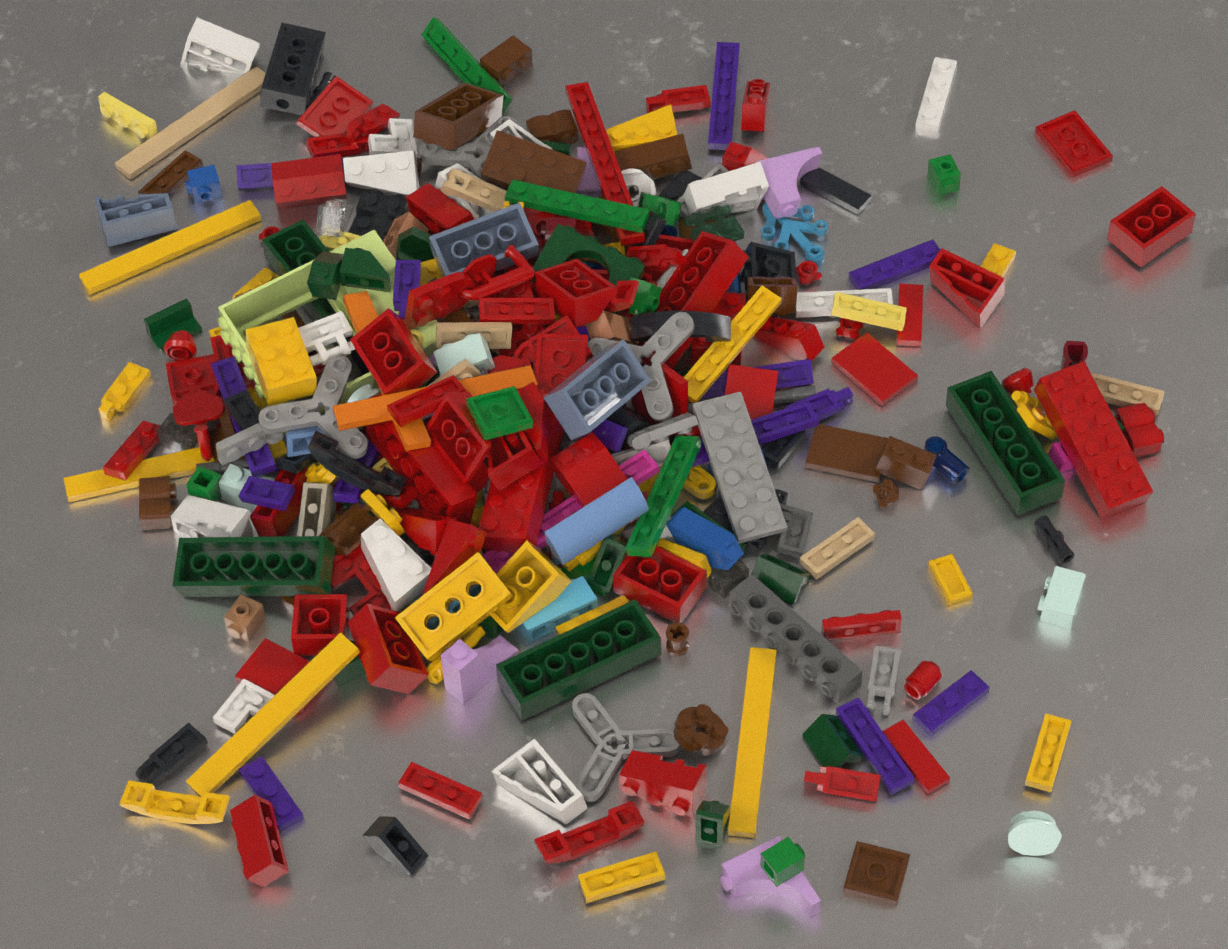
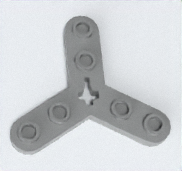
[420,116,518,191]
[588,312,694,422]
[259,355,368,459]
[572,693,681,802]

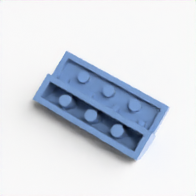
[544,477,649,565]

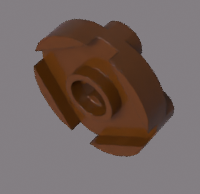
[673,704,729,756]

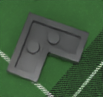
[776,503,813,559]

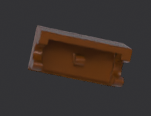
[319,503,379,556]

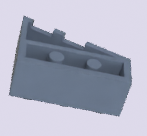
[94,193,178,247]

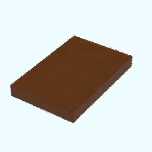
[805,424,888,483]

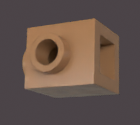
[224,594,266,642]

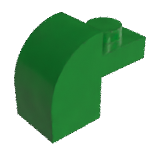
[637,192,682,226]

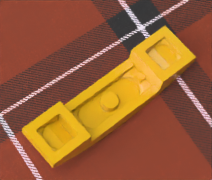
[119,780,230,824]

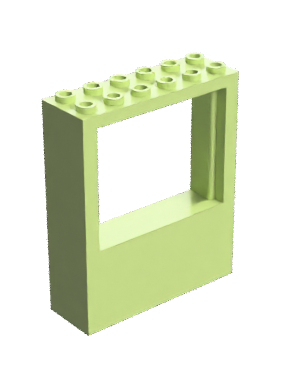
[217,230,438,436]

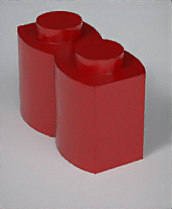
[1114,402,1164,457]

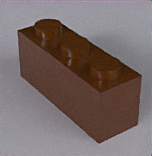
[615,133,692,179]

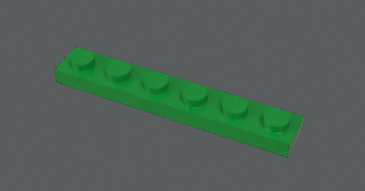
[421,17,513,114]
[504,179,649,233]
[625,436,702,557]

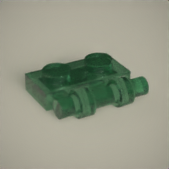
[684,205,745,242]

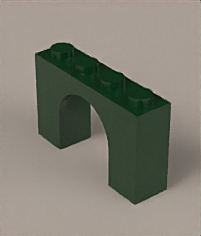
[531,224,645,315]

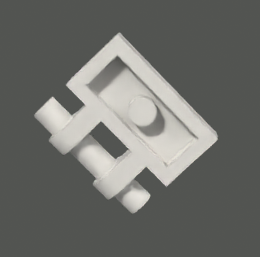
[298,311,356,366]

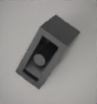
[362,816,429,875]

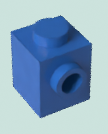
[185,165,222,203]

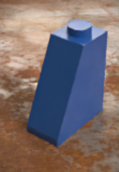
[666,507,744,570]

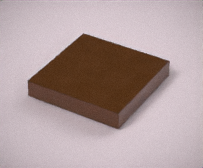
[843,841,910,906]

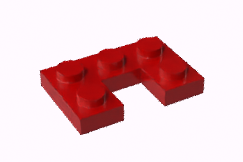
[331,543,391,616]

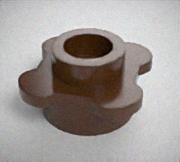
[873,479,899,508]

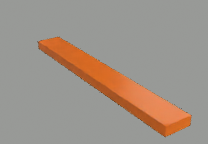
[343,291,431,451]
[333,365,538,431]

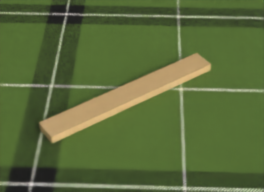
[115,66,266,180]

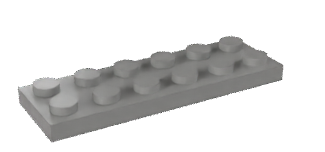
[692,392,787,544]

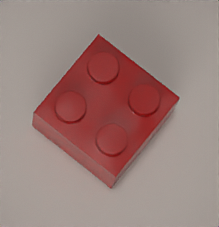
[291,594,350,655]

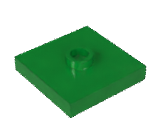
[466,386,533,440]

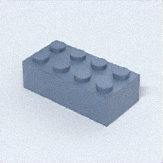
[429,203,539,277]
[543,339,651,440]

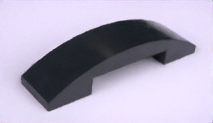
[631,311,731,342]
[307,430,407,495]

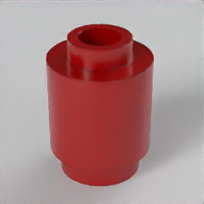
[904,661,942,700]

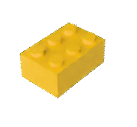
[245,317,317,406]

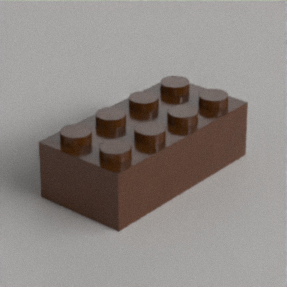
[413,82,503,150]
[481,130,586,193]

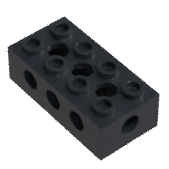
[260,22,326,116]

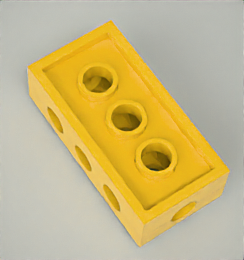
[395,552,514,662]

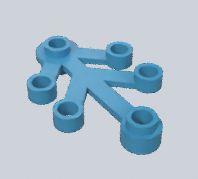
[761,202,828,267]

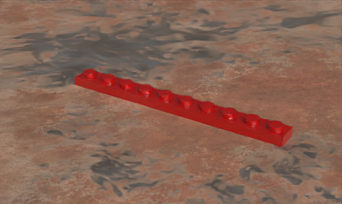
[565,82,645,246]

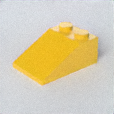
[477,541,572,633]

